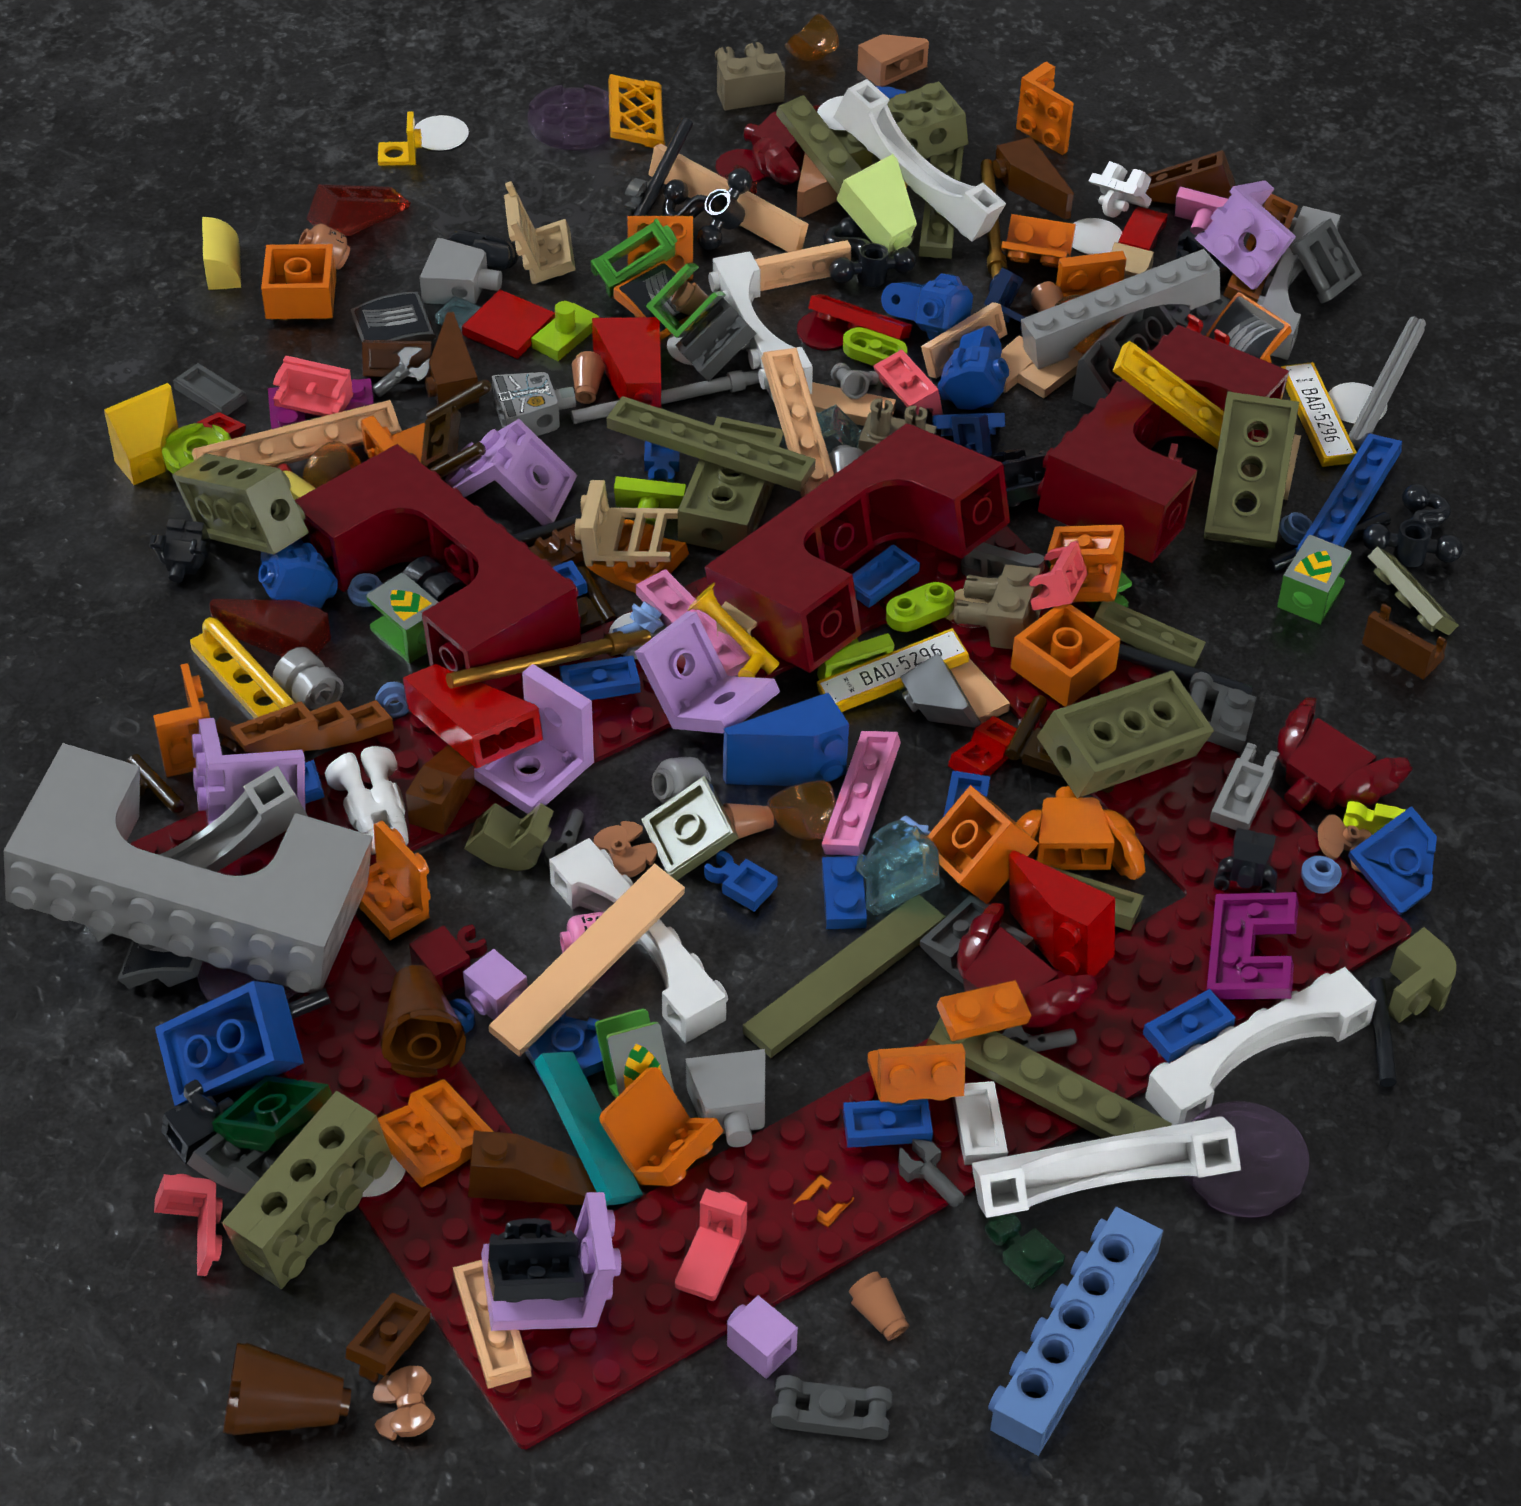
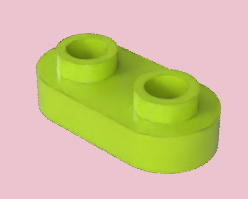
[843,327,907,366]
[886,582,955,632]

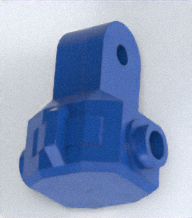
[881,273,974,340]
[938,326,1009,410]
[258,538,338,615]

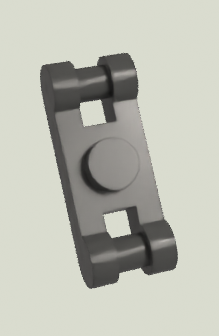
[961,542,1045,578]
[771,1375,893,1440]

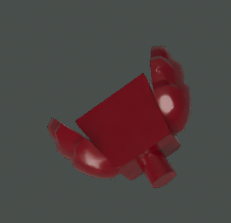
[744,105,821,186]
[1277,697,1413,811]
[957,903,1098,1028]

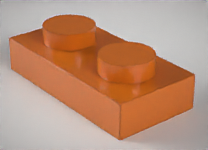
[936,980,1031,1041]

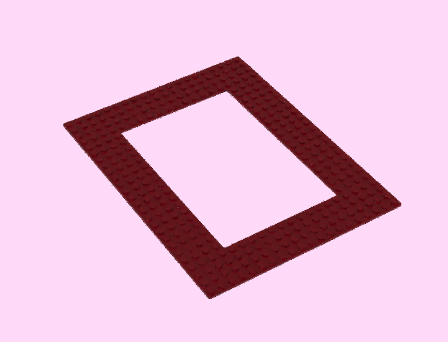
[129,525,1412,1449]

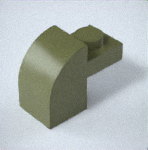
[464,803,554,871]
[1388,927,1456,1023]

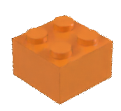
[261,244,336,320]
[1011,604,1121,707]
[920,785,1039,904]

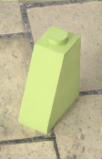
[836,154,917,253]

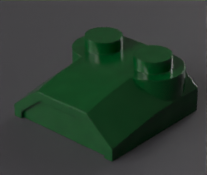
[212,1075,332,1152]

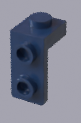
[984,268,1025,330]
[951,414,992,457]

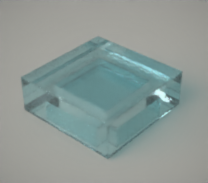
[435,296,481,333]

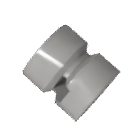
[273,647,344,711]

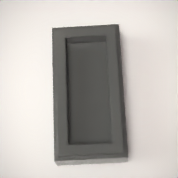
[173,363,247,416]

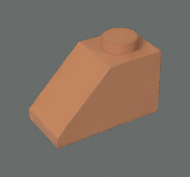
[857,34,929,87]
[796,153,838,218]

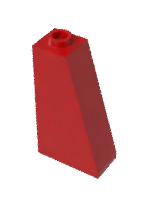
[592,317,662,409]
[403,664,543,769]

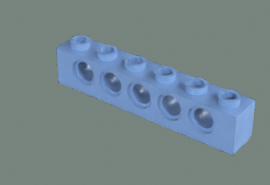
[988,1207,1163,1456]

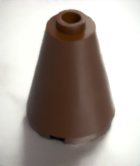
[381,965,466,1078]
[223,1343,351,1436]

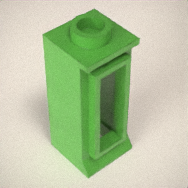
[591,218,677,297]

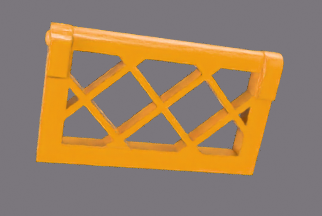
[608,74,665,148]

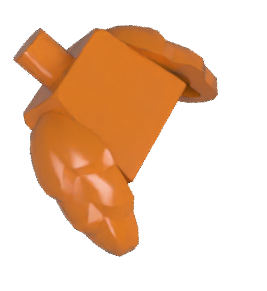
[1016,786,1145,880]

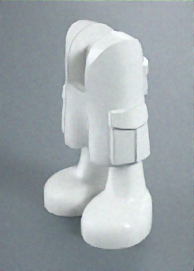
[325,746,409,855]

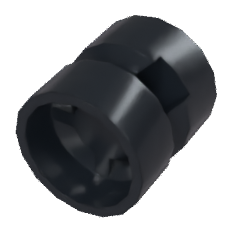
[403,555,467,602]

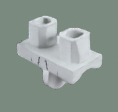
[1089,161,1152,218]

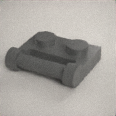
[1289,218,1362,304]
[1189,672,1257,752]

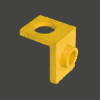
[378,111,422,166]

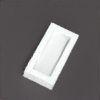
[952,1081,1008,1165]

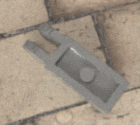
[1210,742,1279,830]

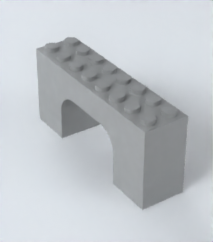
[4,743,373,993]

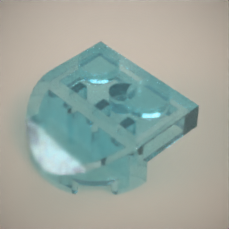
[856,820,940,916]

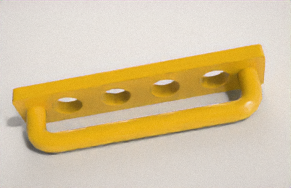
[190,617,304,752]

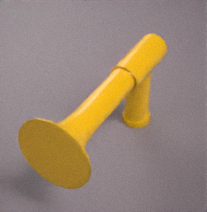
[687,583,780,677]

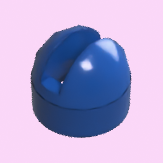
[449,998,475,1034]

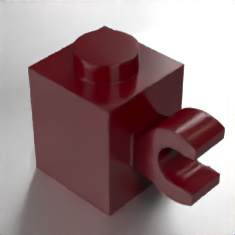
[409,924,487,996]

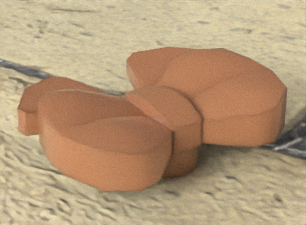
[1318,815,1372,872]
[593,821,657,878]
[373,1366,435,1441]

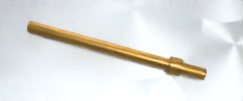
[981,159,1007,279]
[446,629,651,688]

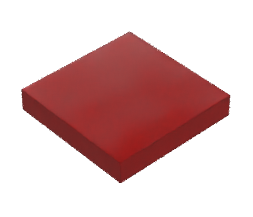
[462,289,555,359]

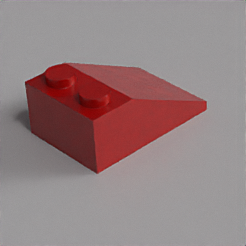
[1009,850,1115,977]

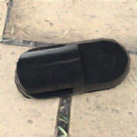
[447,230,519,271]

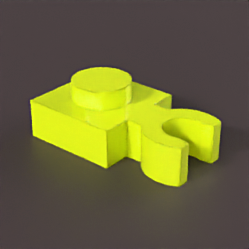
[1343,801,1406,835]

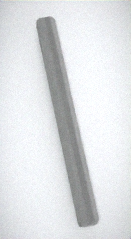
[1349,316,1426,450]

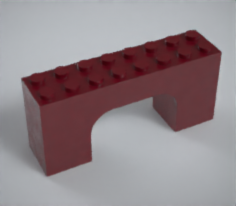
[1037,325,1289,563]
[705,423,1010,673]
[295,444,581,690]

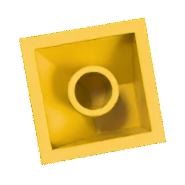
[104,383,178,485]

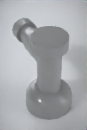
[831,363,879,399]

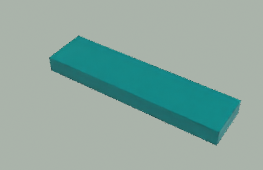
[534,1051,643,1206]

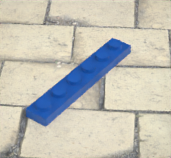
[1296,433,1402,554]

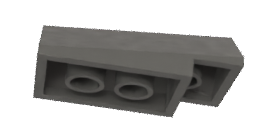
[1072,305,1177,408]

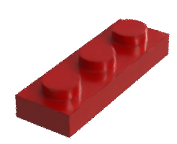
[808,294,913,339]

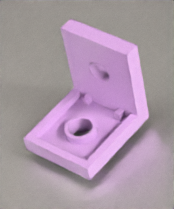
[1195,180,1296,289]
[445,419,578,525]
[635,611,780,733]
[474,664,594,814]
[192,718,305,825]
[481,1192,621,1331]

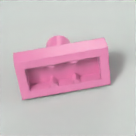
[1175,187,1228,235]

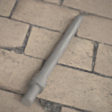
[570,369,760,424]

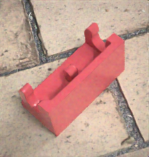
[873,349,943,416]
[273,356,353,417]
[1029,541,1088,611]

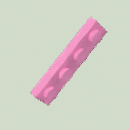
[636,569,751,676]
[822,731,901,856]

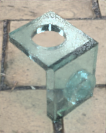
[816,405,861,448]

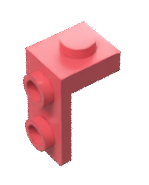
[154,1174,223,1276]
[675,1189,747,1301]

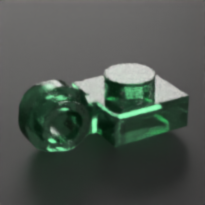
[985,1213,1065,1289]

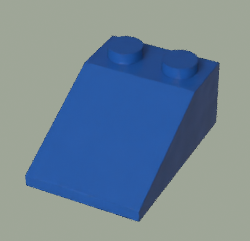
[723,692,849,786]
[155,981,304,1106]

